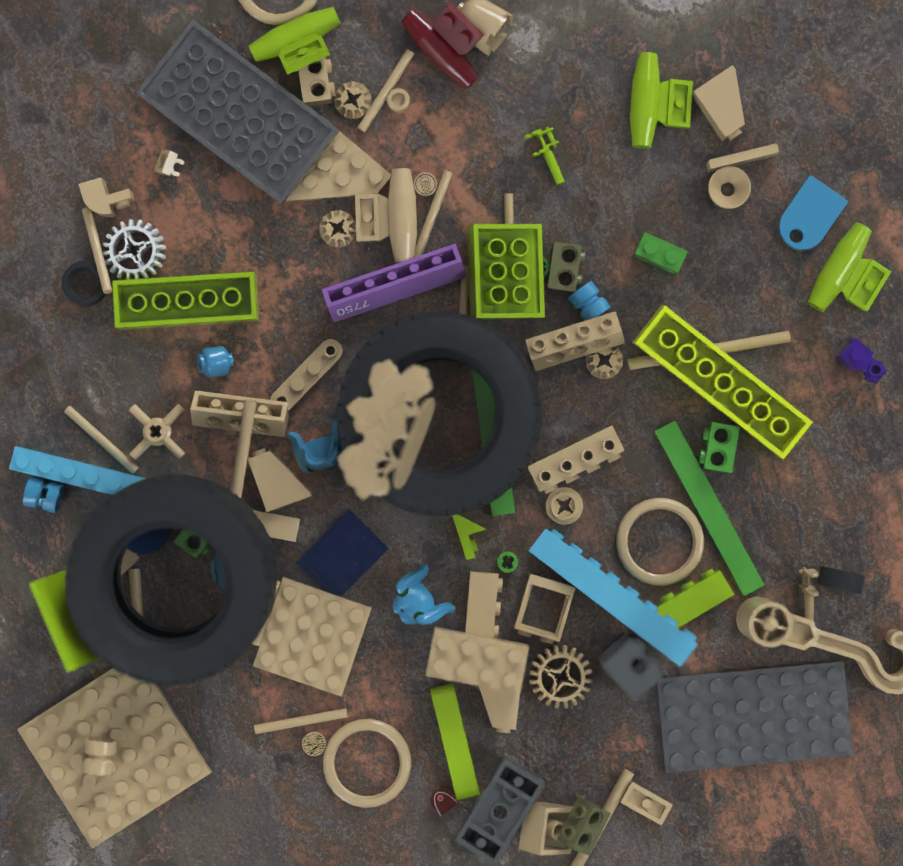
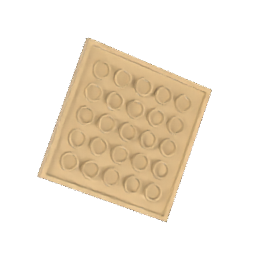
[17,668,212,849]

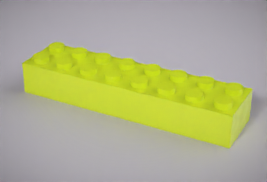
[632,305,813,459]

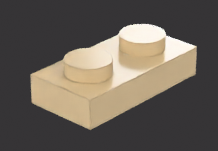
[620,781,673,826]

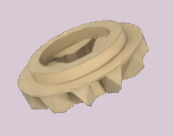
[334,81,371,119]
[319,210,356,248]
[585,346,623,379]
[546,487,583,525]

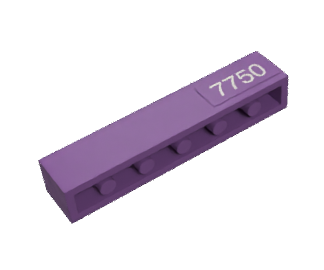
[322,244,466,323]

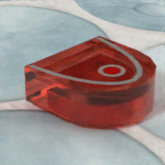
[431,788,459,817]

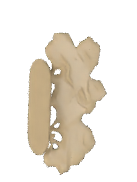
[337,360,435,500]

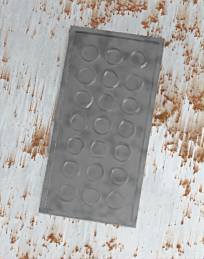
[136,19,339,205]
[656,661,853,773]

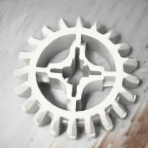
[103,219,166,280]

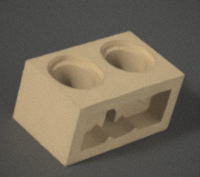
[299,57,336,107]

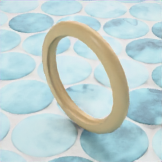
[238,0,317,25]
[616,498,704,586]
[323,719,412,808]

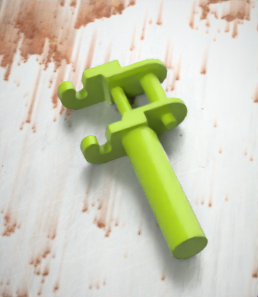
[524,127,565,185]

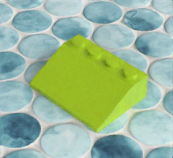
[467,224,545,321]
[29,570,99,672]

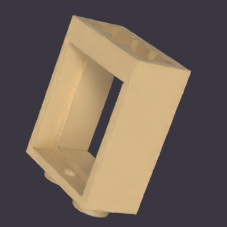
[514,573,576,644]

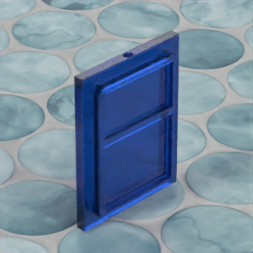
[297,509,389,596]

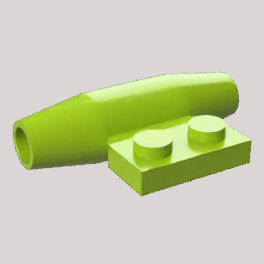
[248,7,341,75]
[630,52,693,149]
[807,222,891,312]

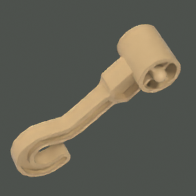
[736,596,903,694]

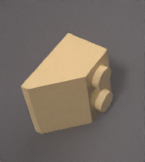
[519,802,573,855]

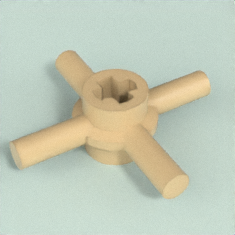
[129,403,185,460]

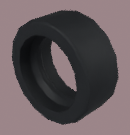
[62,261,106,306]
[817,566,865,594]

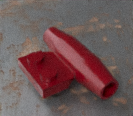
[401,2,483,89]

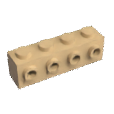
[527,426,625,494]

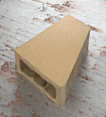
[692,65,745,141]
[248,448,313,512]
[479,686,520,733]

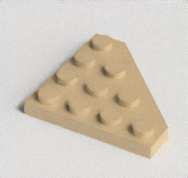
[284,118,391,203]

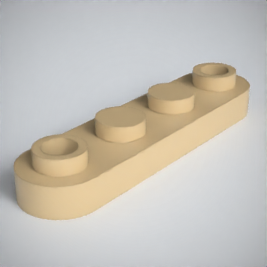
[270,339,343,412]

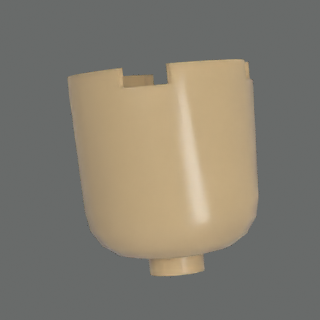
[457,0,514,56]

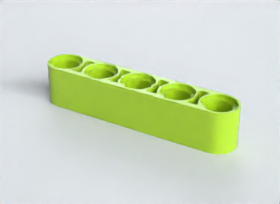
[430,682,480,800]

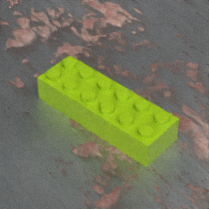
[112,272,259,330]

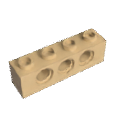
[526,311,625,371]
[190,391,289,437]

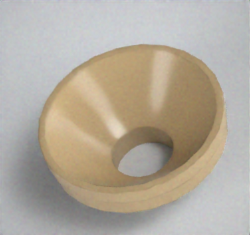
[708,166,751,209]

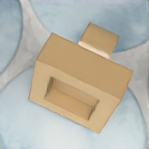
[153,150,184,176]

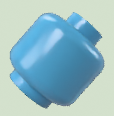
[197,346,233,378]

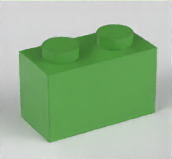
[633,232,688,276]

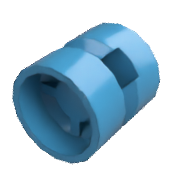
[567,281,611,321]
[23,476,64,513]

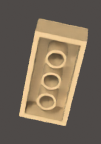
[426,627,529,694]

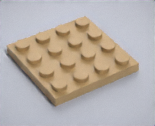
[253,577,372,697]

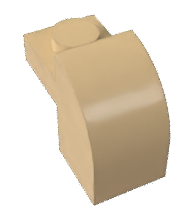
[79,177,135,217]

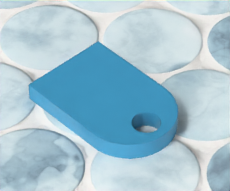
[778,175,849,251]

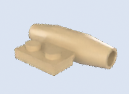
[355,168,417,264]

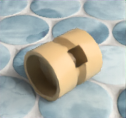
[81,737,117,776]

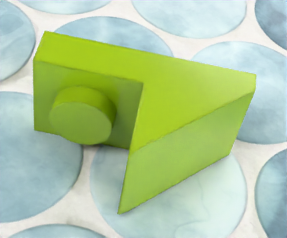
[452,514,486,560]

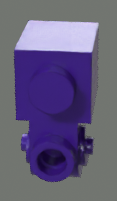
[836,338,887,384]

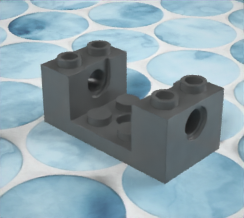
[595,632,664,702]
[455,754,545,866]

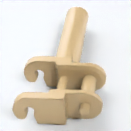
[799,567,819,621]

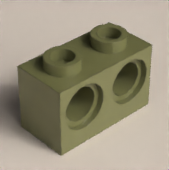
[547,242,585,294]
[557,797,611,856]

